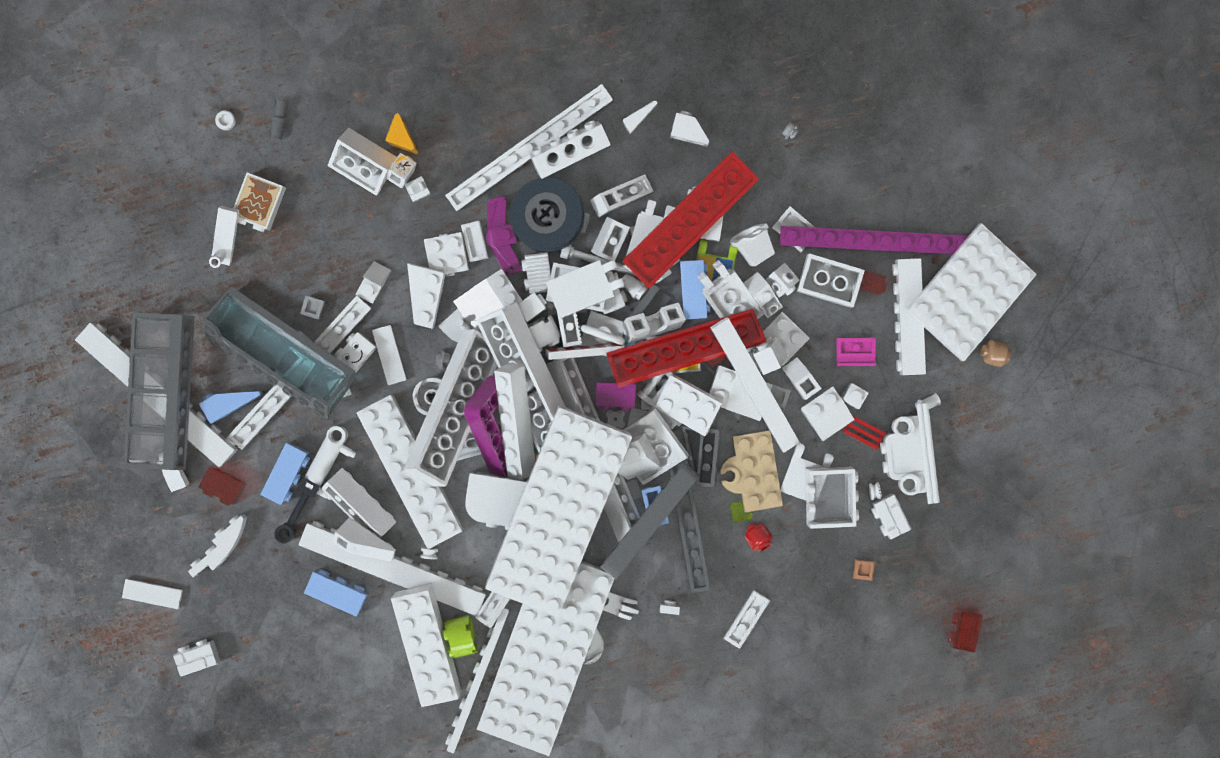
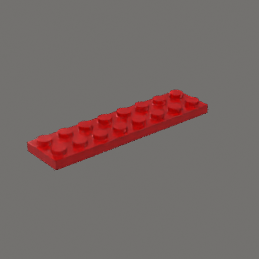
[622,151,759,289]
[606,309,766,388]

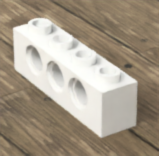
[529,121,610,179]

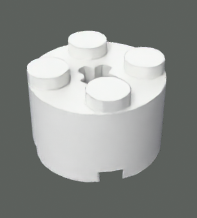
[527,315,561,352]
[413,377,442,415]

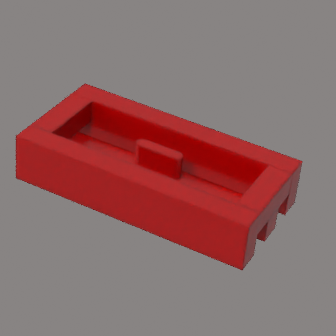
[842,415,886,450]

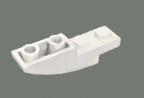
[188,514,247,577]

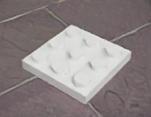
[623,408,689,485]

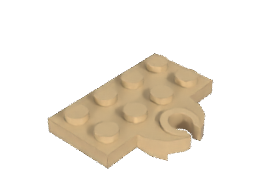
[719,430,783,512]

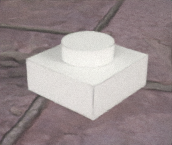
[659,600,680,615]

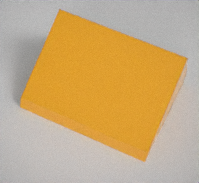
[385,113,419,154]

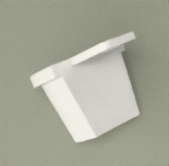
[730,223,775,266]

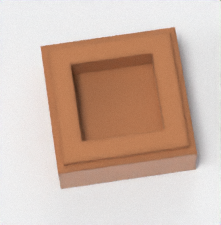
[853,559,875,581]

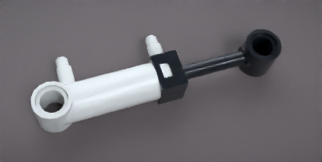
[274,426,356,544]

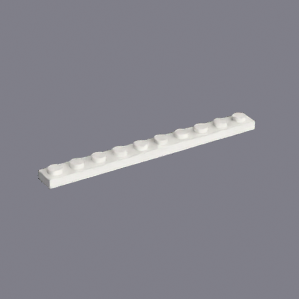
[445,84,613,211]
[228,296,372,450]

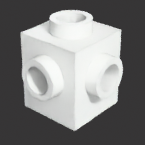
[765,263,800,298]

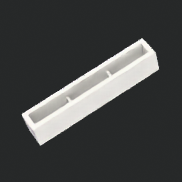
[892,259,926,375]
[494,362,535,481]

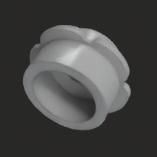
[782,122,799,139]

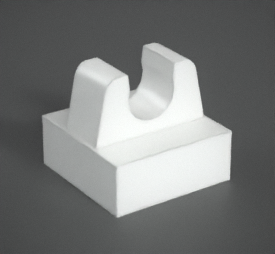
[405,176,430,202]

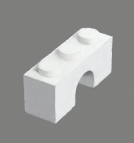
[621,303,686,344]

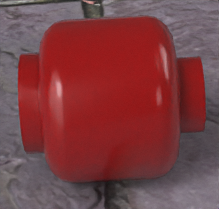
[744,522,773,552]

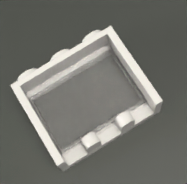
[805,466,859,529]

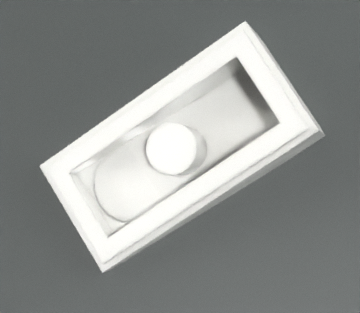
[623,100,657,134]

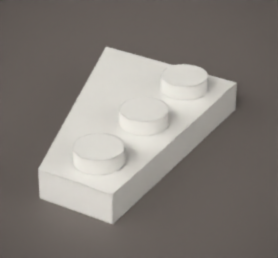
[407,263,446,329]

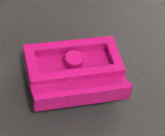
[836,338,876,366]

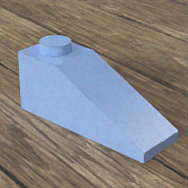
[199,391,264,424]

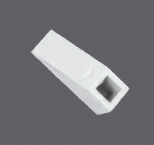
[333,517,396,562]

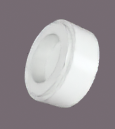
[215,110,236,130]

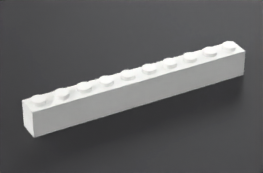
[75,323,238,467]
[546,358,640,542]
[299,521,487,616]

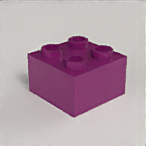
[596,382,636,411]

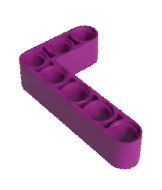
[464,375,507,477]

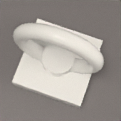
[579,311,625,357]

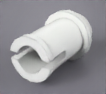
[915,393,941,409]

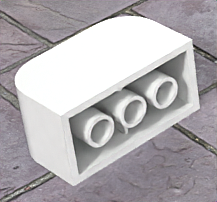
[465,471,528,530]

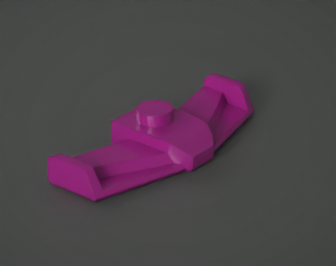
[486,196,523,275]

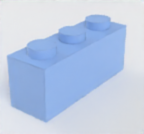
[680,260,710,319]
[260,442,310,505]
[304,569,368,617]

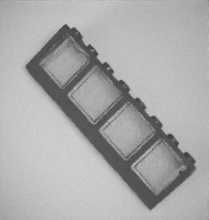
[124,312,195,470]

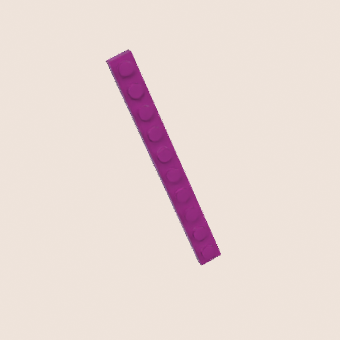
[779,226,968,255]

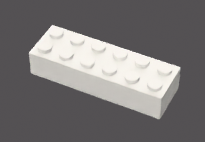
[391,584,462,707]

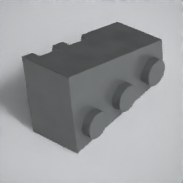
[681,426,722,488]

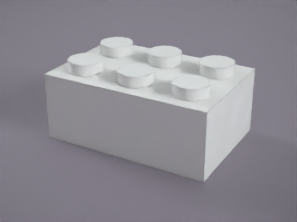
[796,254,865,308]

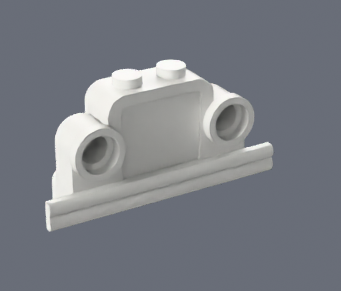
[880,403,940,504]

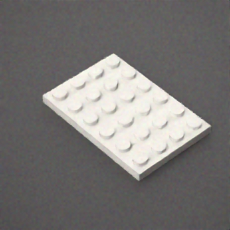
[906,223,1037,361]

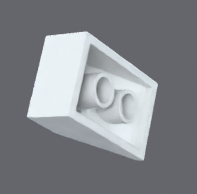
[454,269,522,331]
[709,366,772,421]

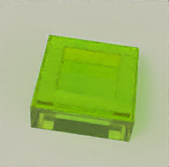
[730,501,752,523]

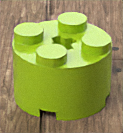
[443,615,478,658]

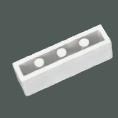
[322,468,396,538]

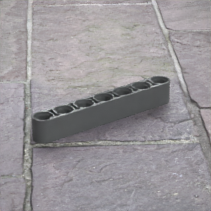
[600,463,700,579]

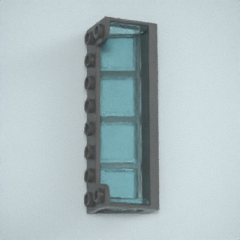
[202,286,356,420]

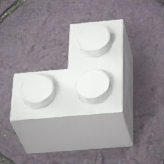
[746,336,787,375]

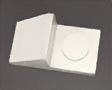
[355,261,391,304]

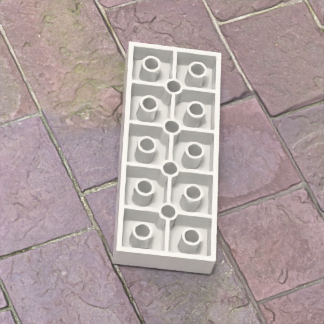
[485,405,632,617]
[477,561,614,756]

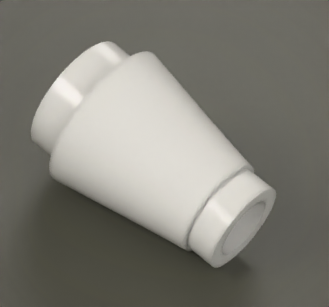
[622,274,649,301]

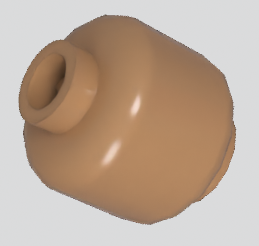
[981,340,1011,367]

